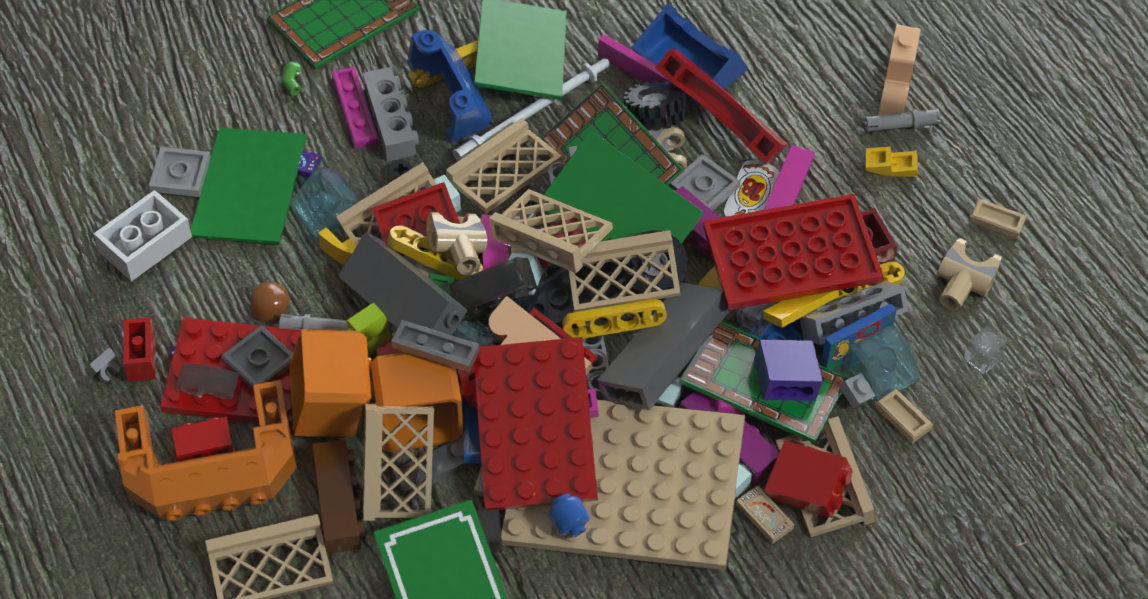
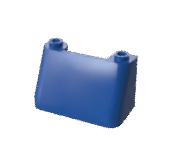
[631,3,748,106]
[407,30,491,143]

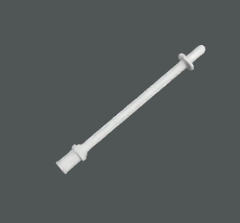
[453,59,609,161]

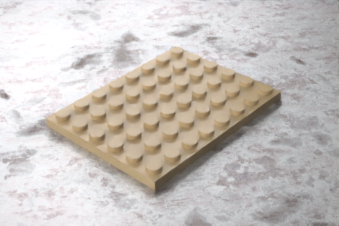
[500,400,745,570]

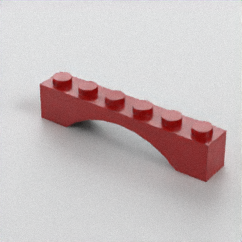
[655,49,788,164]

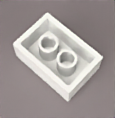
[94,190,192,282]

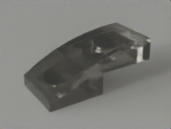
[176,364,239,401]

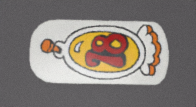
[724,160,780,217]

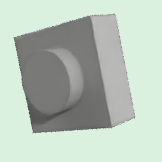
[839,373,876,408]

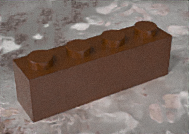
[312,439,365,554]

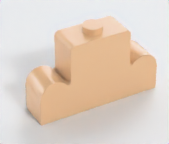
[878,25,921,116]
[489,296,592,375]

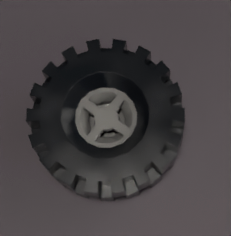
[623,81,687,130]
[630,230,688,293]

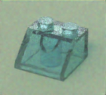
[290,166,361,238]
[846,324,921,402]

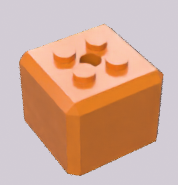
[289,329,373,437]
[371,352,464,452]

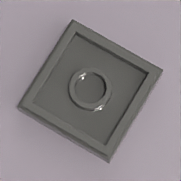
[221,325,293,391]

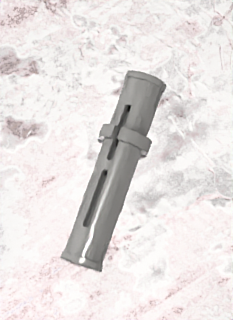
[865,109,941,132]
[279,314,348,331]

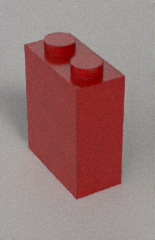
[765,440,853,518]

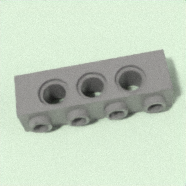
[363,67,419,161]
[799,281,908,345]

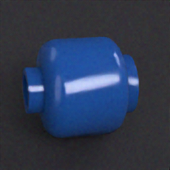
[548,494,590,538]

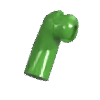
[281,62,301,96]

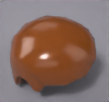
[250,282,290,322]

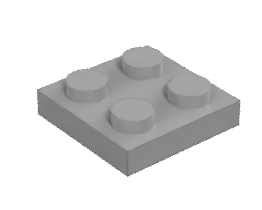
[149,147,211,197]
[669,154,740,211]

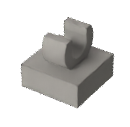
[84,348,120,383]

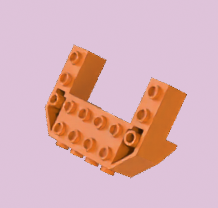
[115,380,297,521]

